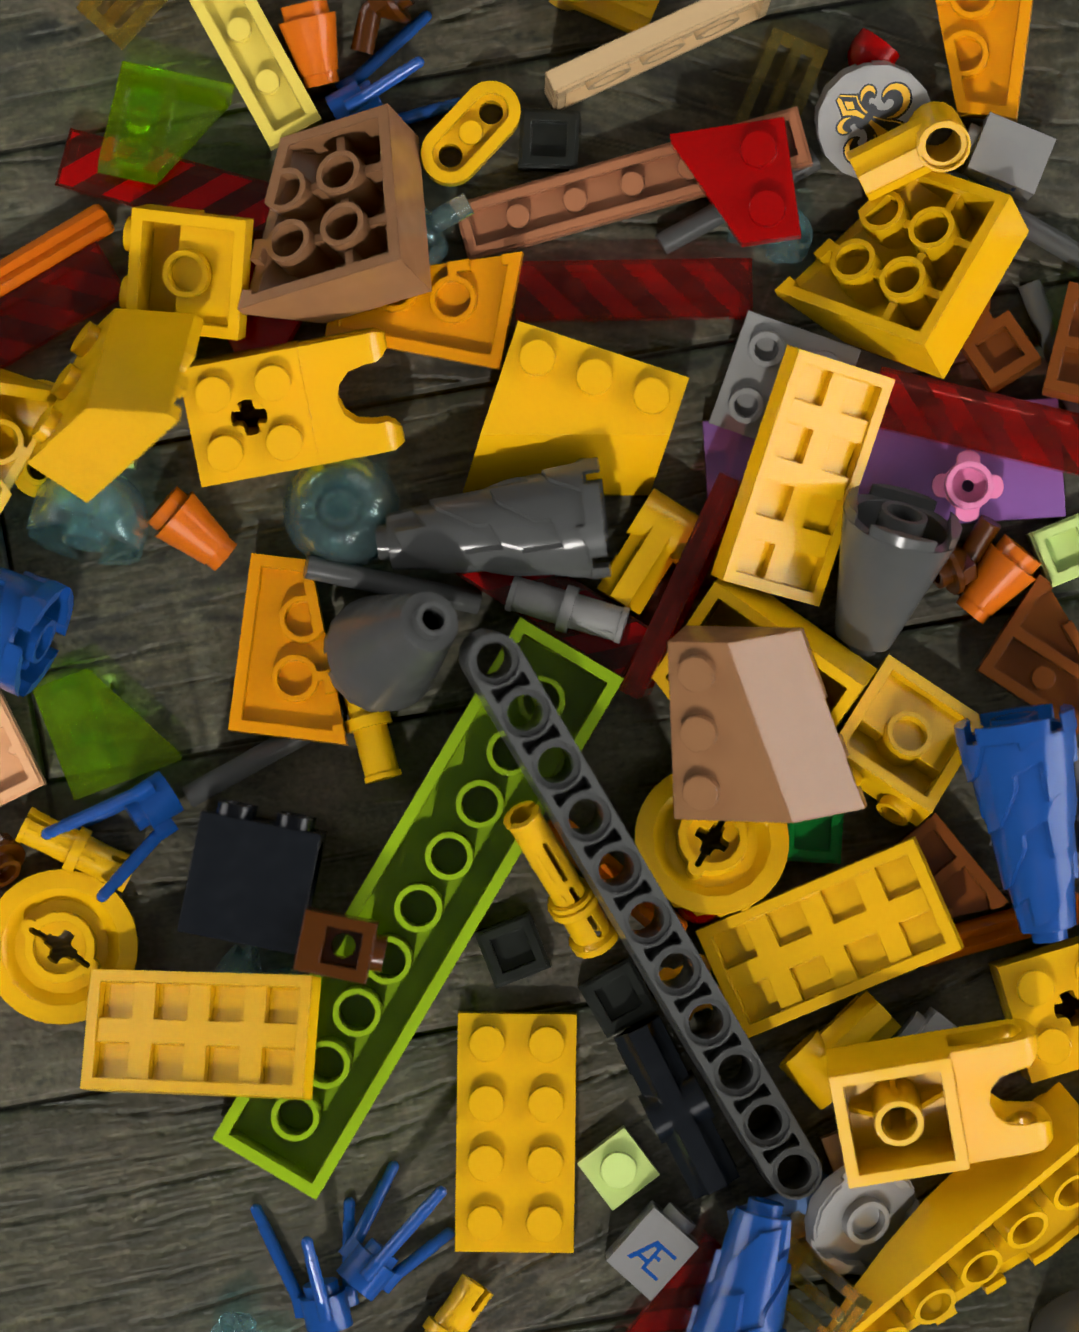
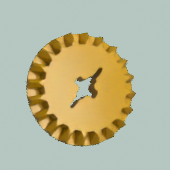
[634,774,789,917]
[0,869,139,1025]

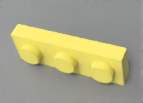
[189,0,323,151]

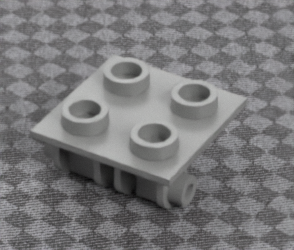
[709,310,861,439]

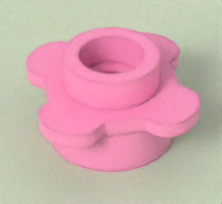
[932,450,1004,522]

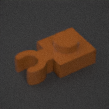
[960,300,1041,395]

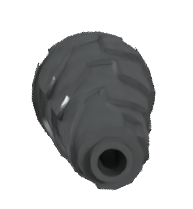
[375,457,612,580]

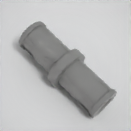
[505,576,630,644]

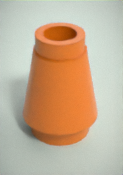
[278,0,340,89]
[147,486,237,571]
[956,534,1041,624]

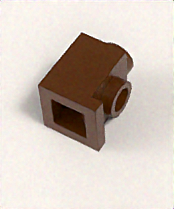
[293,906,388,984]

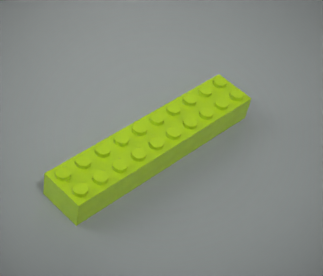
[212,618,624,1200]

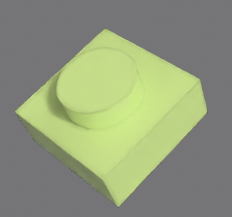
[576,1125,660,1211]

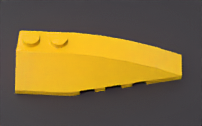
[824,1081,1079,1332]

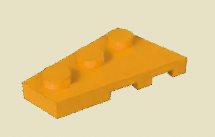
[935,0,1034,122]
[325,251,524,370]
[228,553,348,746]

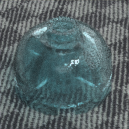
[283,457,400,566]
[26,475,149,565]

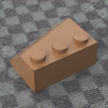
[237,103,432,324]
[668,625,868,823]

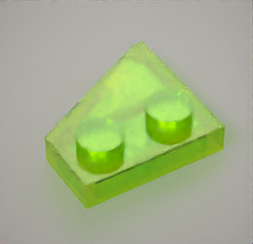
[98,61,235,185]
[33,668,183,801]

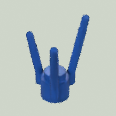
[325,10,461,125]
[41,771,184,902]
[336,1161,455,1301]
[250,1197,360,1332]

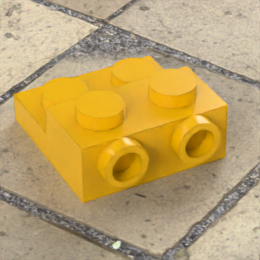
[119,204,254,341]
[837,654,984,826]

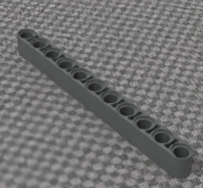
[458,629,822,1200]

